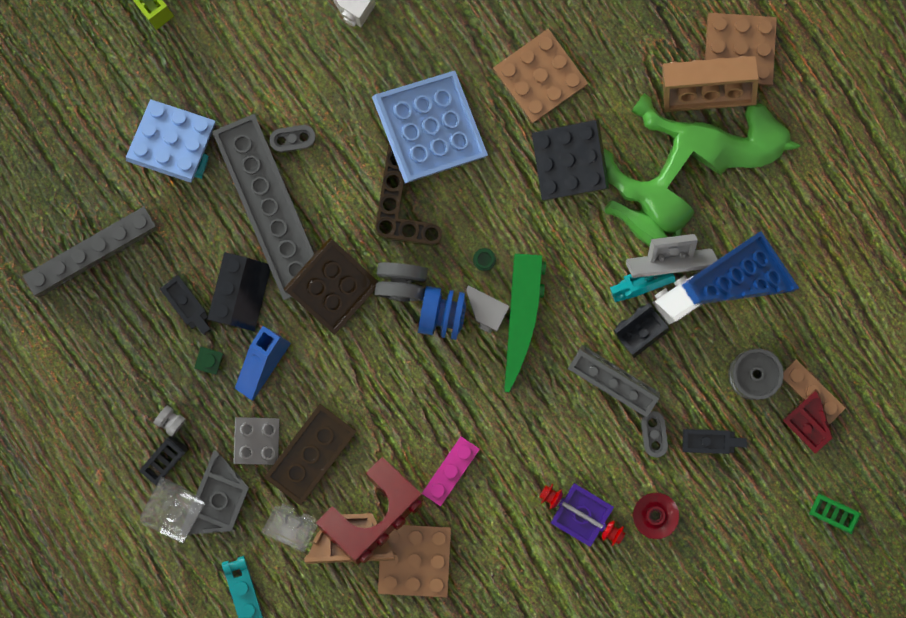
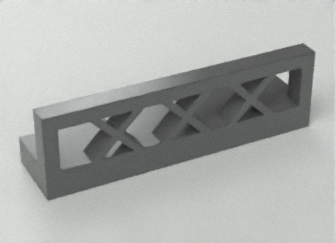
[568,345,660,417]

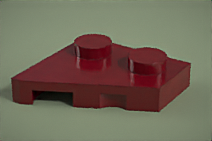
[783,389,833,454]

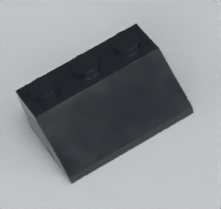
[208,252,271,332]

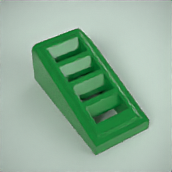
[809,493,862,534]

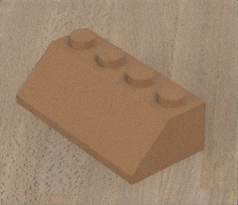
[662,56,759,112]

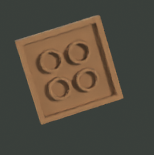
[705,13,777,86]
[493,29,588,124]
[378,525,451,597]

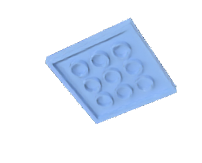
[372,71,488,183]

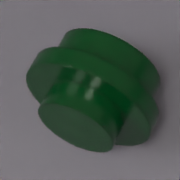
[473,248,496,271]

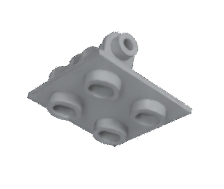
[234,417,279,465]

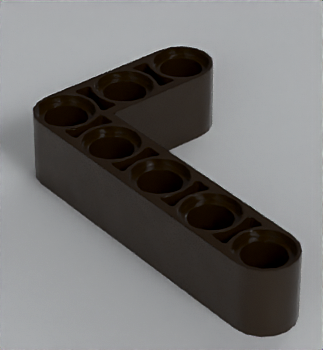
[376,143,442,246]

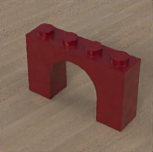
[316,457,423,566]

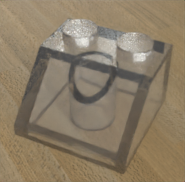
[140,476,205,543]
[261,503,318,552]

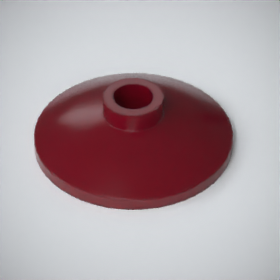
[633,493,679,539]

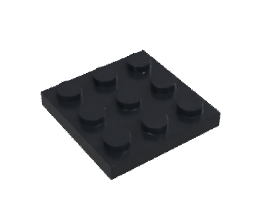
[532,120,609,201]

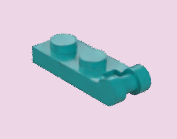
[222,556,263,618]

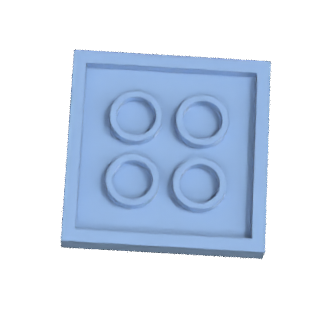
[126,99,215,183]

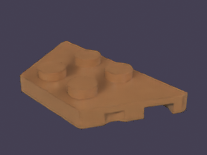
[305,513,395,564]

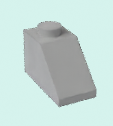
[466,285,509,333]

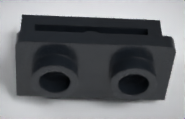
[614,303,670,358]

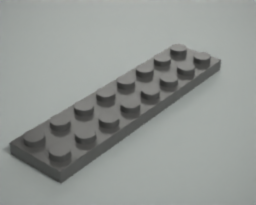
[212,114,314,301]

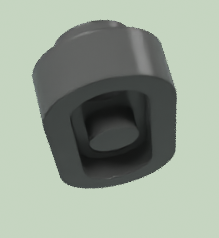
[269,125,316,153]
[641,411,668,457]

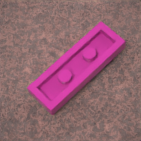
[422,436,480,507]

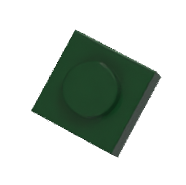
[194,347,224,375]

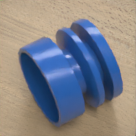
[418,286,466,340]

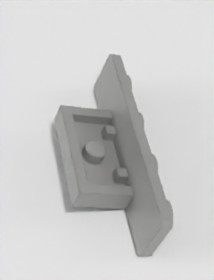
[626,234,718,278]

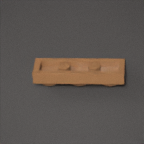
[783,359,845,424]

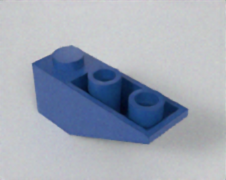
[235,326,291,401]

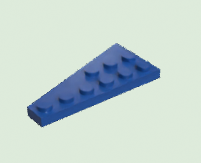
[681,231,799,305]

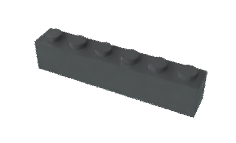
[23,206,159,297]

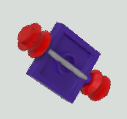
[539,483,626,547]

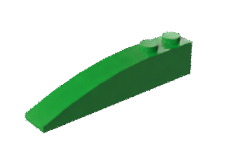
[504,253,546,393]

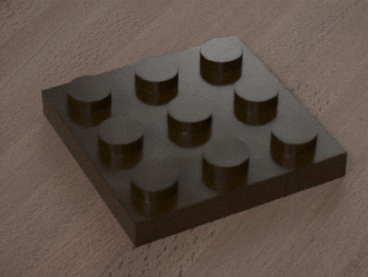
[284,238,378,335]

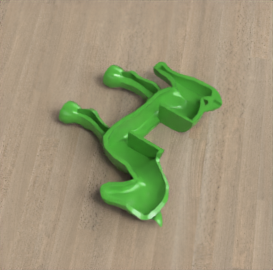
[604,93,801,247]

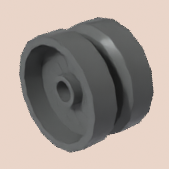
[375,262,428,302]
[728,348,784,400]

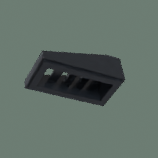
[139,436,189,486]

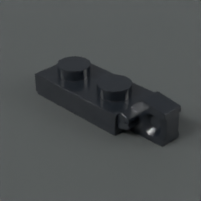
[160,275,212,336]
[682,429,747,454]

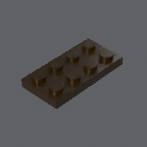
[264,404,357,506]

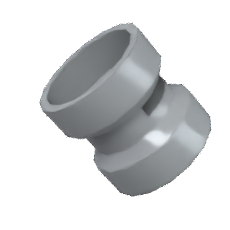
[153,405,186,437]

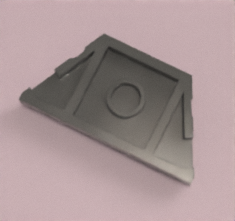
[181,450,250,535]

